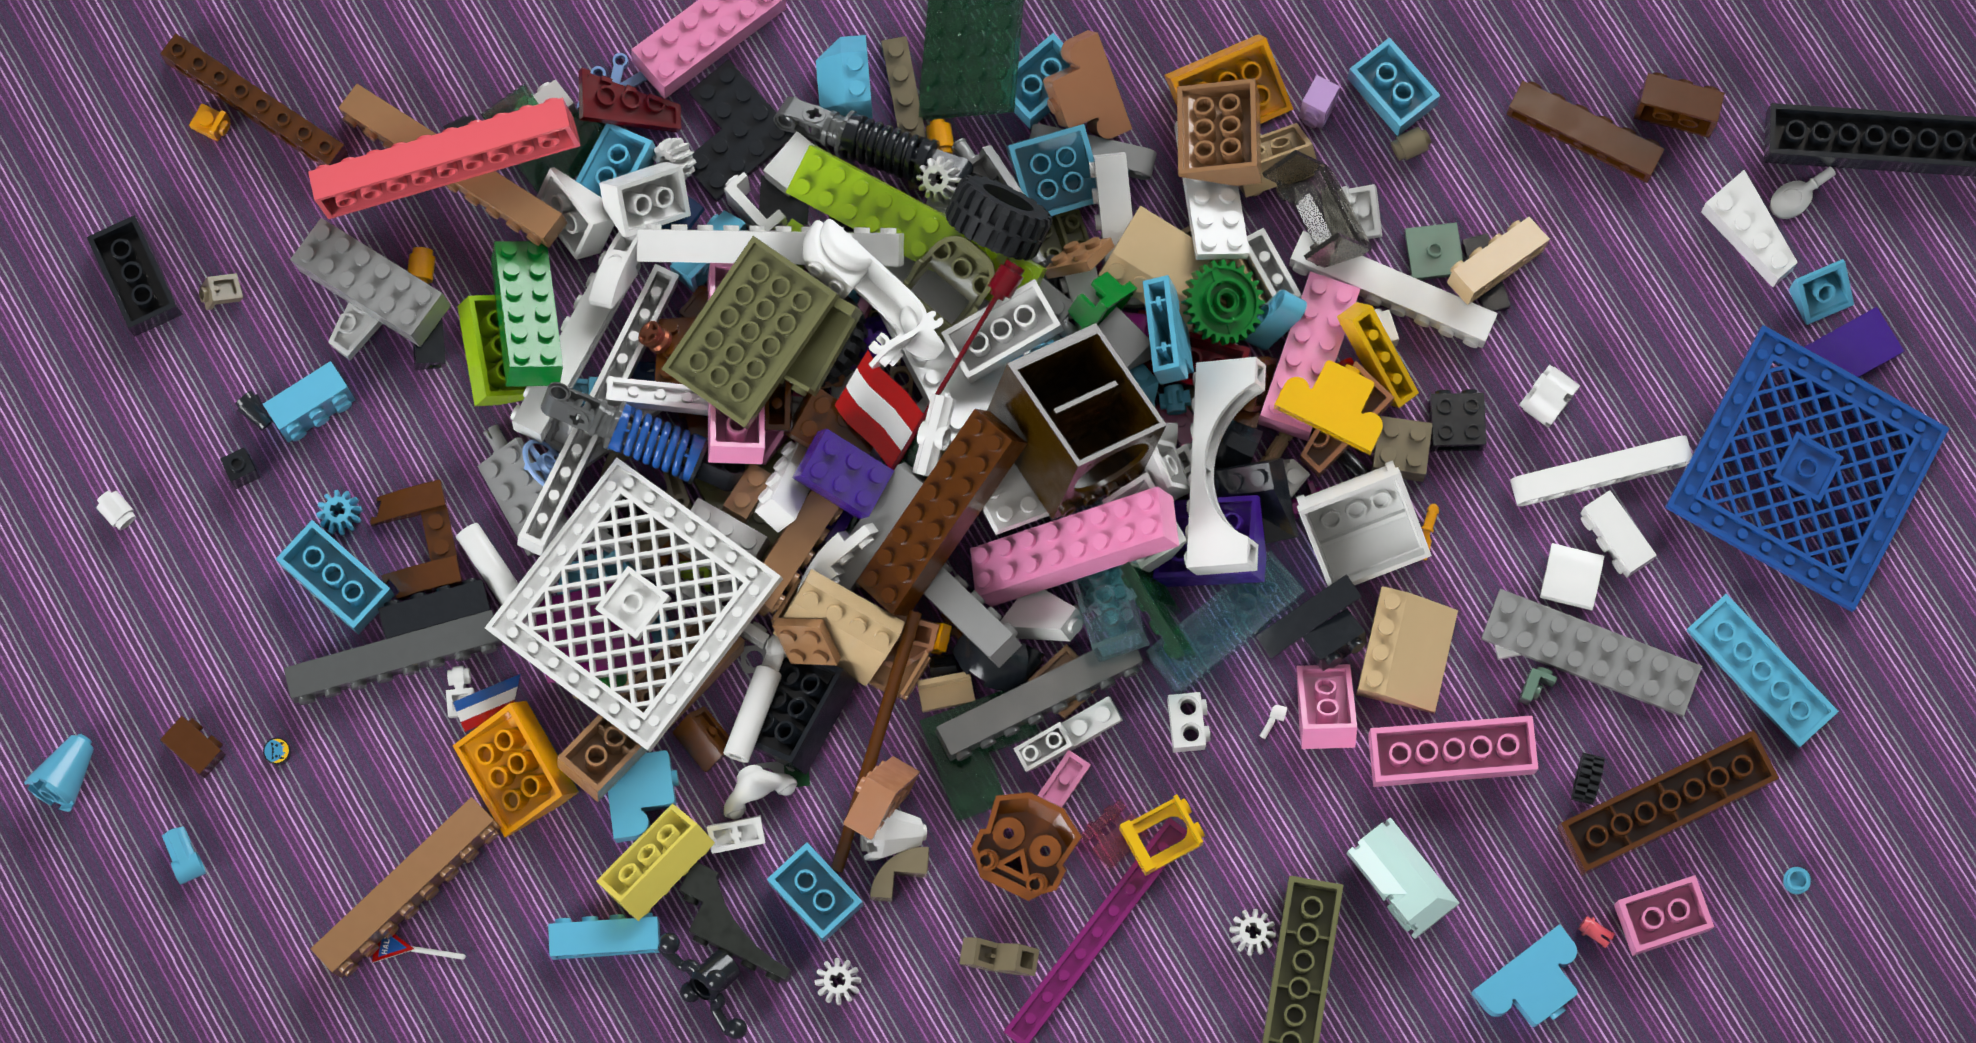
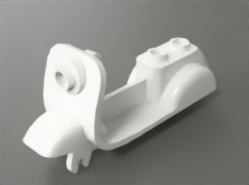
[802,219,944,369]

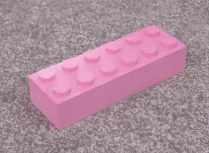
[631,0,786,99]
[1258,271,1361,441]
[1368,716,1538,787]

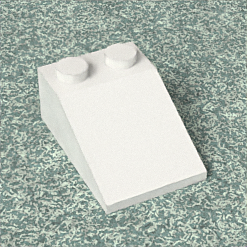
[537,167,615,260]

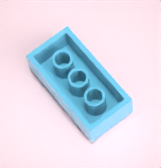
[276,520,395,635]

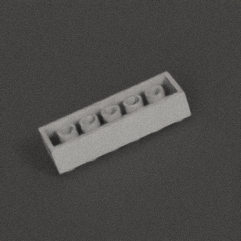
[290,218,451,347]

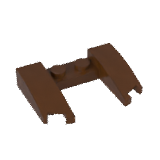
[370,479,463,600]

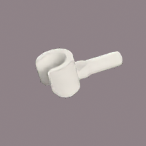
[1259,705,1287,739]

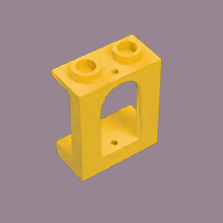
[1119,794,1205,876]

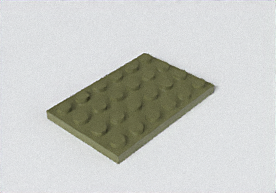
[662,236,840,430]

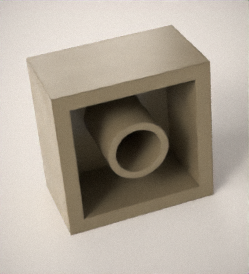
[1371,416,1433,482]

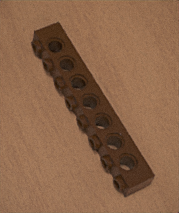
[160,33,348,166]

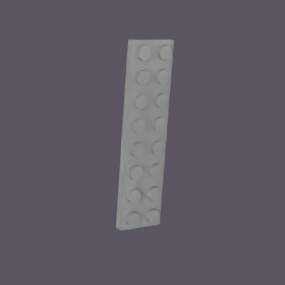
[1481,589,1702,717]

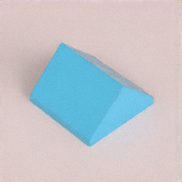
[1789,259,1854,325]

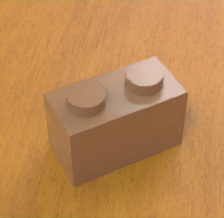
[722,464,772,525]

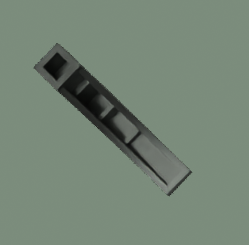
[679,862,792,984]

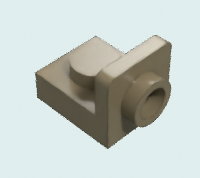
[199,273,243,310]

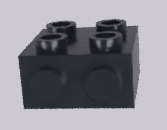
[1429,389,1487,452]

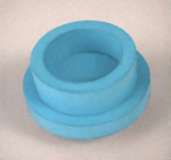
[1783,867,1811,894]

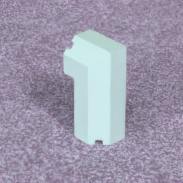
[1347,817,1459,939]

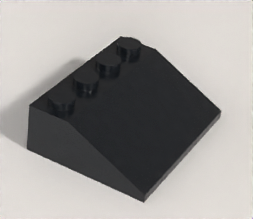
[754,657,858,775]

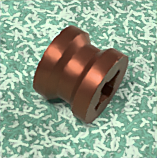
[638,321,672,354]

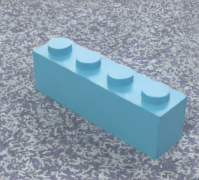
[548,913,660,960]

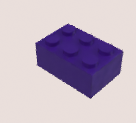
[792,429,894,519]

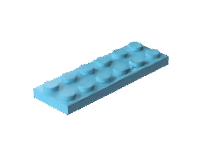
[1686,594,1839,748]

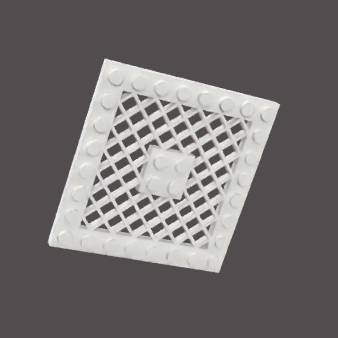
[485,458,783,752]

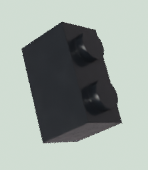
[1303,608,1367,671]

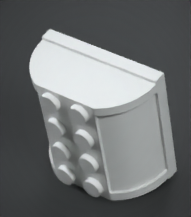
[1296,461,1432,586]

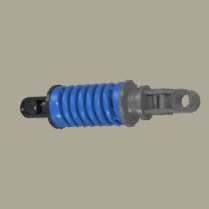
[541,382,745,492]

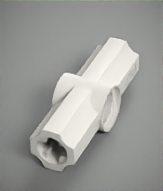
[912,394,956,476]

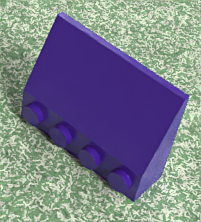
[1153,495,1267,587]

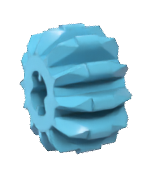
[316,490,363,535]

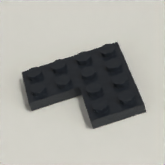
[689,59,795,202]

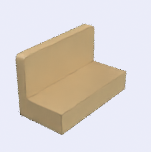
[917,672,975,713]

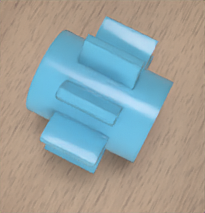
[1159,384,1191,415]

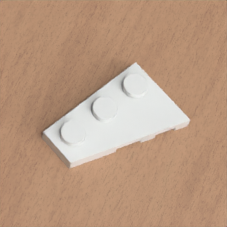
[328,303,383,360]

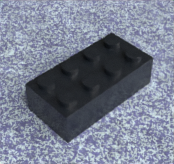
[87,215,183,337]

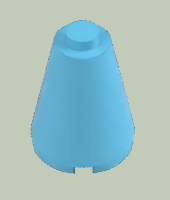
[24,734,94,812]

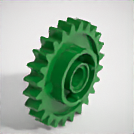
[1181,259,1265,346]

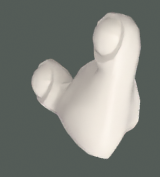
[724,765,797,820]

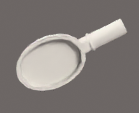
[1770,167,1836,219]

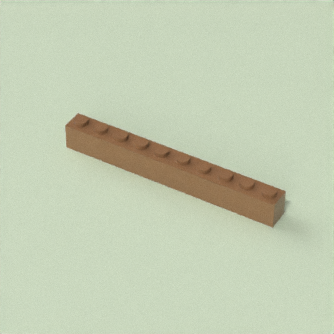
[338,84,567,248]

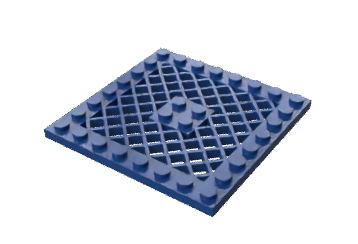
[1664,325,1949,612]

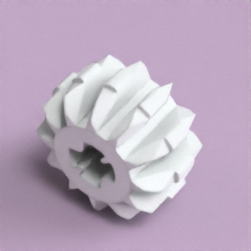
[652,138,697,180]
[916,156,962,202]
[1229,909,1276,956]
[815,958,861,1005]

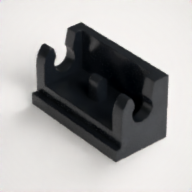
[412,318,446,371]

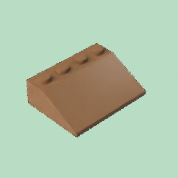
[1177,78,1262,186]

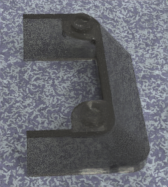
[1262,150,1372,268]

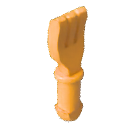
[1421,504,1439,561]

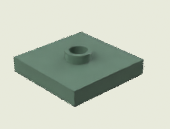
[1404,222,1463,280]

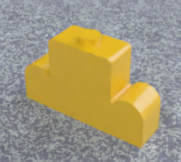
[1274,360,1383,455]

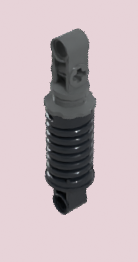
[774,97,974,187]

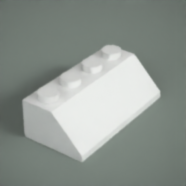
[941,279,1064,383]

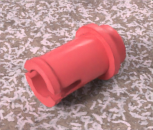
[1578,916,1615,948]

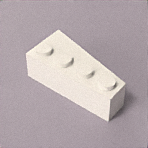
[1701,170,1798,287]

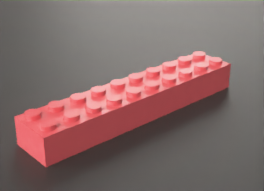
[308,97,581,219]

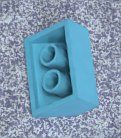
[576,124,656,198]
[670,210,747,293]

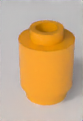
[925,119,954,154]
[407,247,435,284]

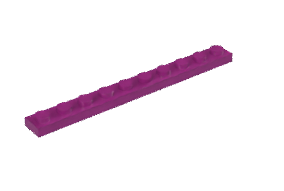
[1003,818,1187,1043]

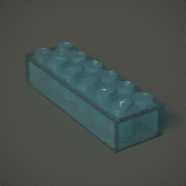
[1053,497,1150,662]
[1145,550,1305,694]

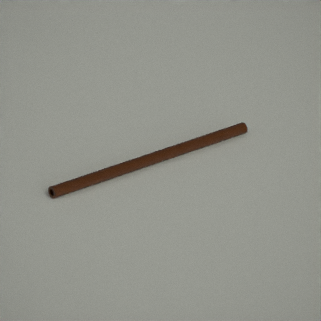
[831,610,922,873]

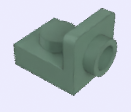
[1518,667,1557,706]

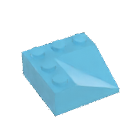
[1006,124,1096,216]

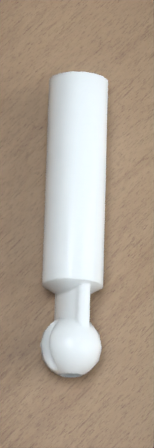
[456,523,538,634]
[723,635,787,763]

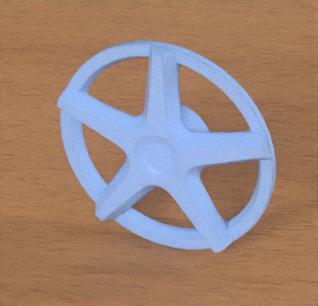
[522,439,559,486]

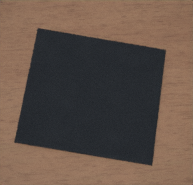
[759,175,809,225]

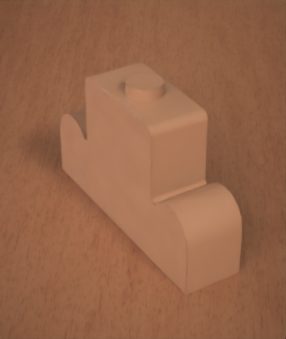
[1043,30,1132,139]

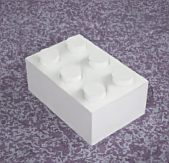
[676,498,770,587]

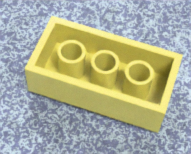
[596,803,715,921]

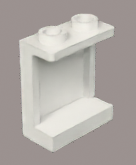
[724,172,787,231]

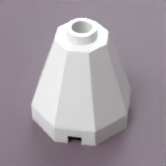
[860,809,927,860]

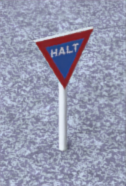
[372,934,466,963]

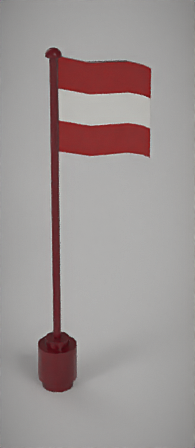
[835,259,1025,470]

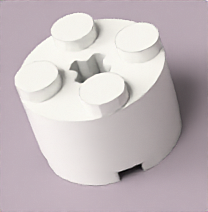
[1519,365,1580,428]

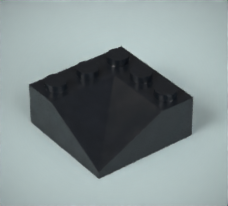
[1214,458,1298,544]

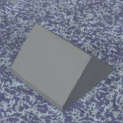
[1098,307,1152,370]

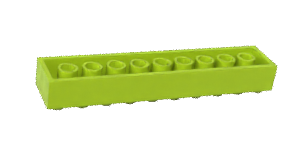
[786,145,1048,302]

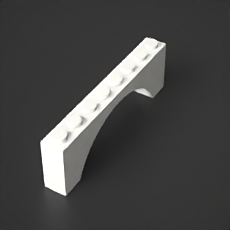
[1184,357,1266,575]

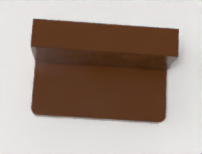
[673,706,729,772]

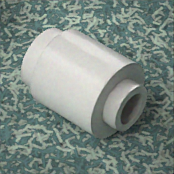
[97,491,136,531]

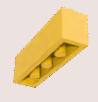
[1337,302,1419,408]

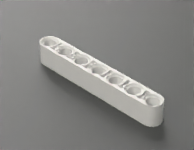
[1510,435,1692,507]

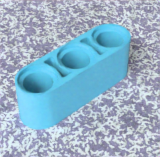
[1244,289,1307,351]

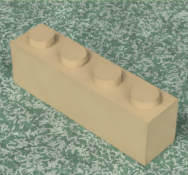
[1447,217,1550,305]

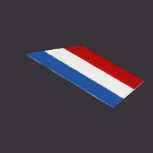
[453,674,521,732]

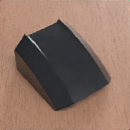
[1191,420,1263,469]

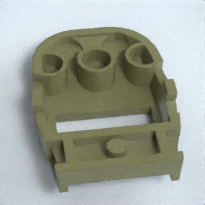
[903,236,995,343]

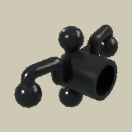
[658,933,748,1040]

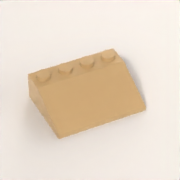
[1098,205,1230,330]
[773,569,905,686]
[1356,586,1458,714]

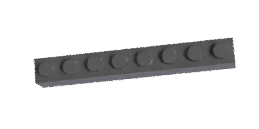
[283,610,503,705]
[935,633,1143,761]

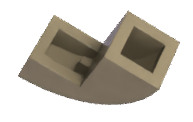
[870,847,929,902]
[959,937,1040,976]

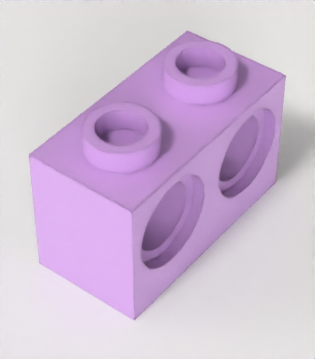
[1299,75,1340,129]

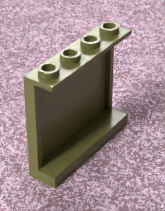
[780,297,863,397]

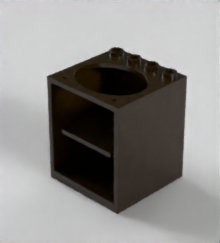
[987,323,1167,519]

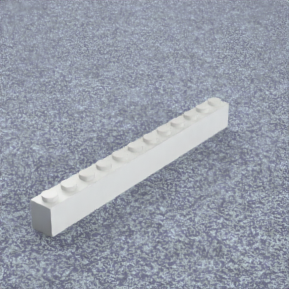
[517,264,679,556]

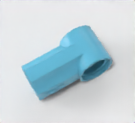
[162,826,206,885]

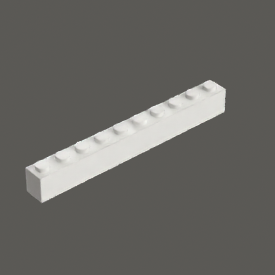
[637,224,904,266]

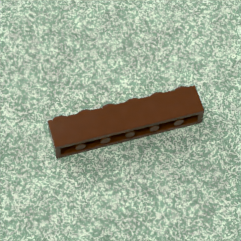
[1506,80,1664,183]

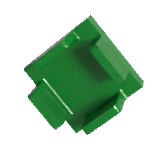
[1068,272,1137,330]

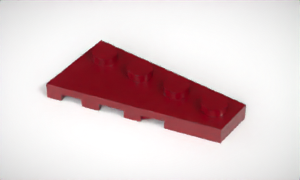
[578,68,681,133]

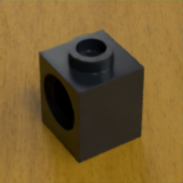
[220,447,260,489]

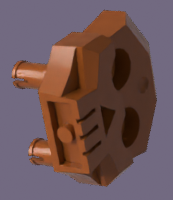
[971,792,1083,901]

